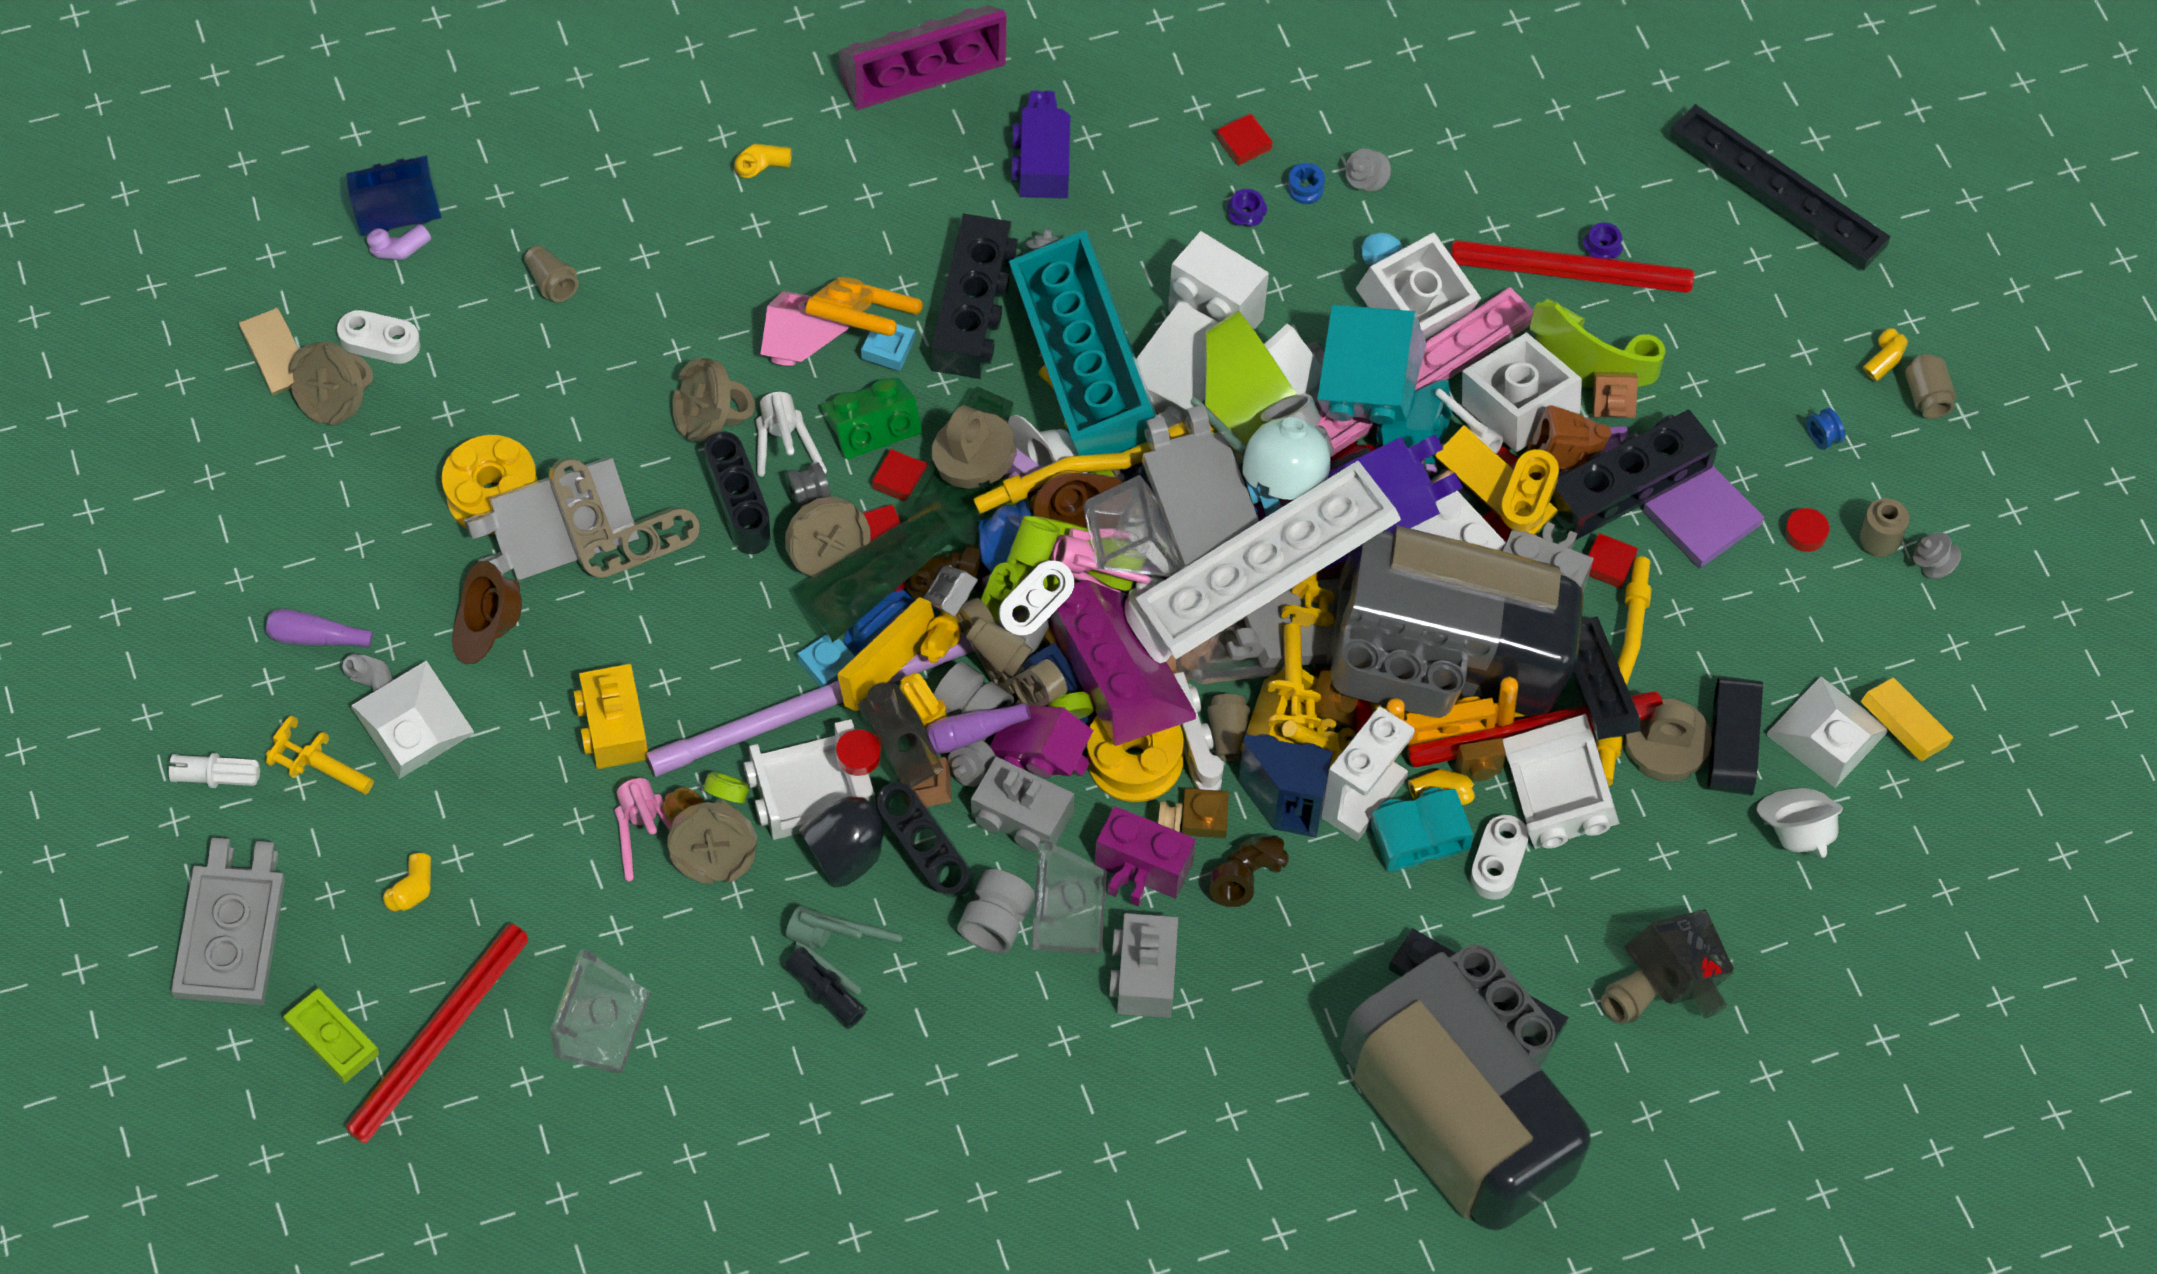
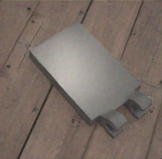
[1142,404,1259,569]
[464,456,639,580]
[1226,579,1339,668]
[171,838,286,1006]

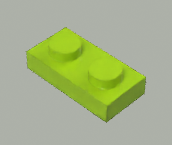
[283,988,379,1084]

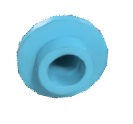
[1362,233,1403,265]

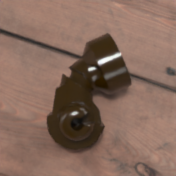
[906,545,990,599]
[1209,835,1289,907]

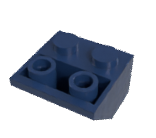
[1238,734,1333,838]

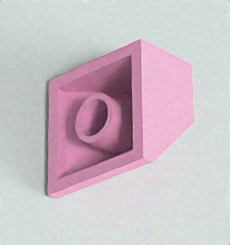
[761,291,850,366]

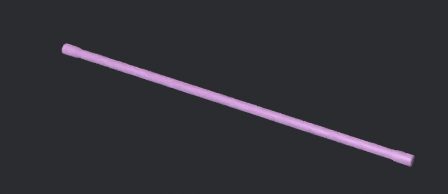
[645,462,1438,777]

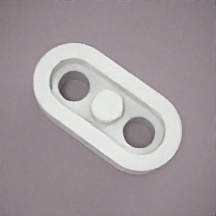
[337,310,420,364]
[998,560,1074,636]
[1470,815,1529,900]

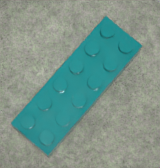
[1009,230,1157,456]

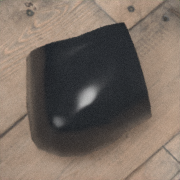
[799,796,883,888]

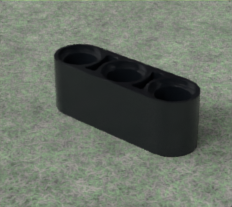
[704,431,771,555]
[1708,675,1763,796]
[877,782,973,898]

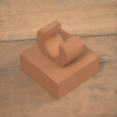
[1592,372,1638,418]

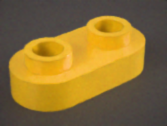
[1501,449,1559,532]

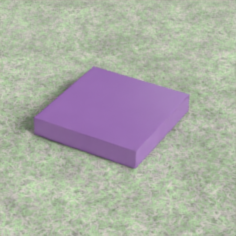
[1643,466,1764,569]

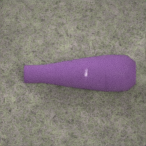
[266,608,373,648]
[925,702,1031,754]

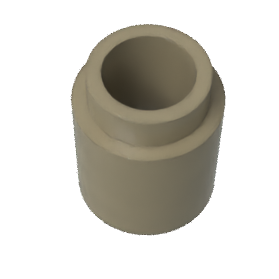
[1905,354,1956,419]
[1859,498,1909,557]

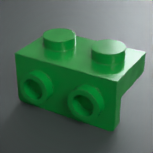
[821,377,922,459]

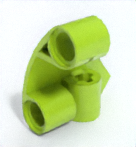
[1530,298,1665,388]
[1205,310,1297,451]
[981,516,1146,623]

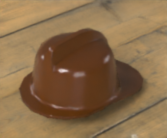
[1033,470,1136,531]
[452,561,522,665]

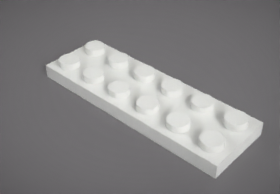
[1135,461,1401,659]

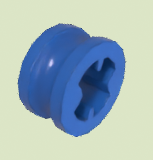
[1287,163,1325,204]
[1806,407,1845,450]

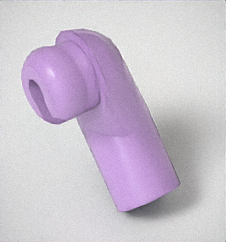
[367,224,431,260]

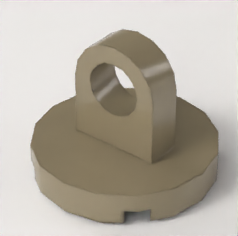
[290,341,373,425]
[673,357,755,443]
[932,405,1017,489]
[786,496,870,581]
[1624,699,1712,782]
[667,798,757,884]

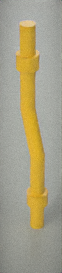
[973,411,1217,514]
[1596,556,1652,786]

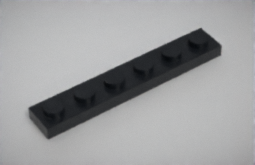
[1669,104,1891,271]

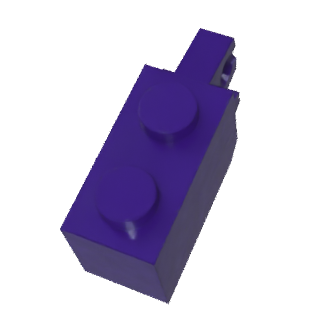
[1012,90,1070,199]

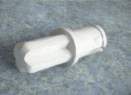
[169,753,260,788]

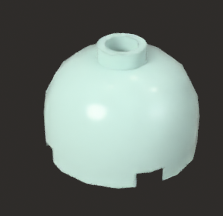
[1243,417,1330,500]

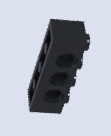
[931,213,1018,379]
[1550,409,1718,540]

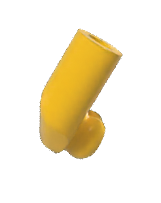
[734,144,792,178]
[1862,328,1908,382]
[1408,769,1475,805]
[383,853,431,912]

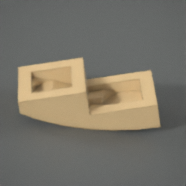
[239,308,299,396]

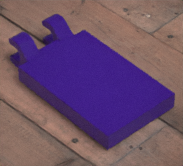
[1290,434,1463,571]

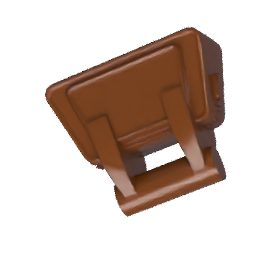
[1526,405,1612,480]

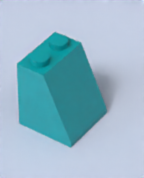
[1317,305,1426,424]

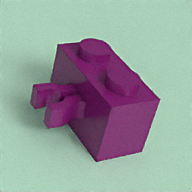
[990,705,1093,778]
[1095,806,1196,907]

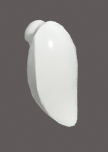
[1125,578,1172,663]

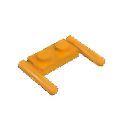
[805,277,923,336]
[1387,677,1518,746]

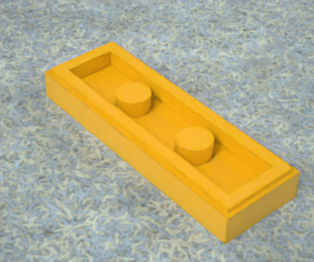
[1435,425,1558,535]
[837,597,934,712]

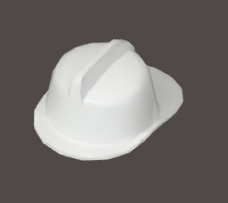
[1008,415,1088,474]
[1757,788,1843,859]

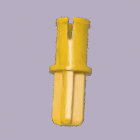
[920,612,962,663]
[899,673,948,729]

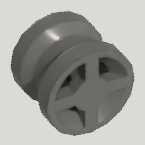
[785,462,831,512]

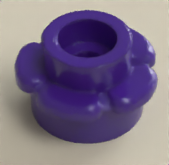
[1227,189,1267,227]
[1583,222,1623,259]

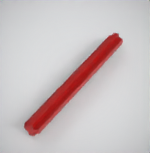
[1451,240,1694,293]
[1407,691,1663,768]
[346,924,528,1143]

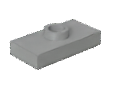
[923,565,977,617]

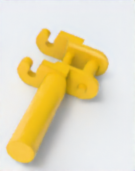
[1281,572,1335,627]
[1267,623,1322,730]
[266,716,374,795]
[1282,718,1355,767]

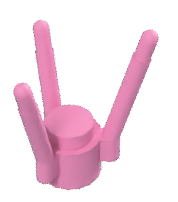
[1052,528,1151,596]
[614,778,672,882]

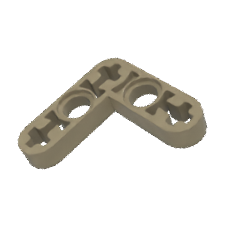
[549,458,700,578]
[956,598,1067,706]

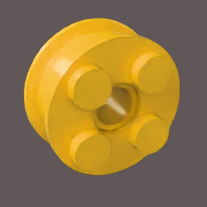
[442,435,538,535]
[1087,715,1184,802]

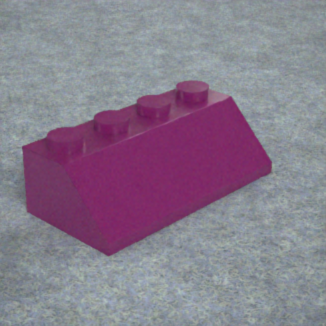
[839,5,1007,110]
[1049,580,1196,746]

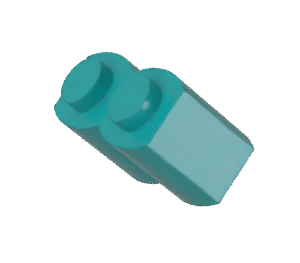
[1370,787,1473,871]

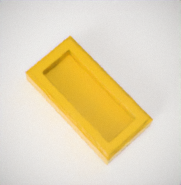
[1861,677,1954,762]

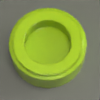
[1048,692,1094,719]
[703,772,750,803]

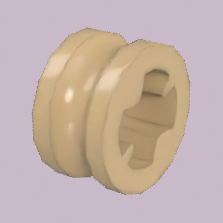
[1158,801,1183,832]

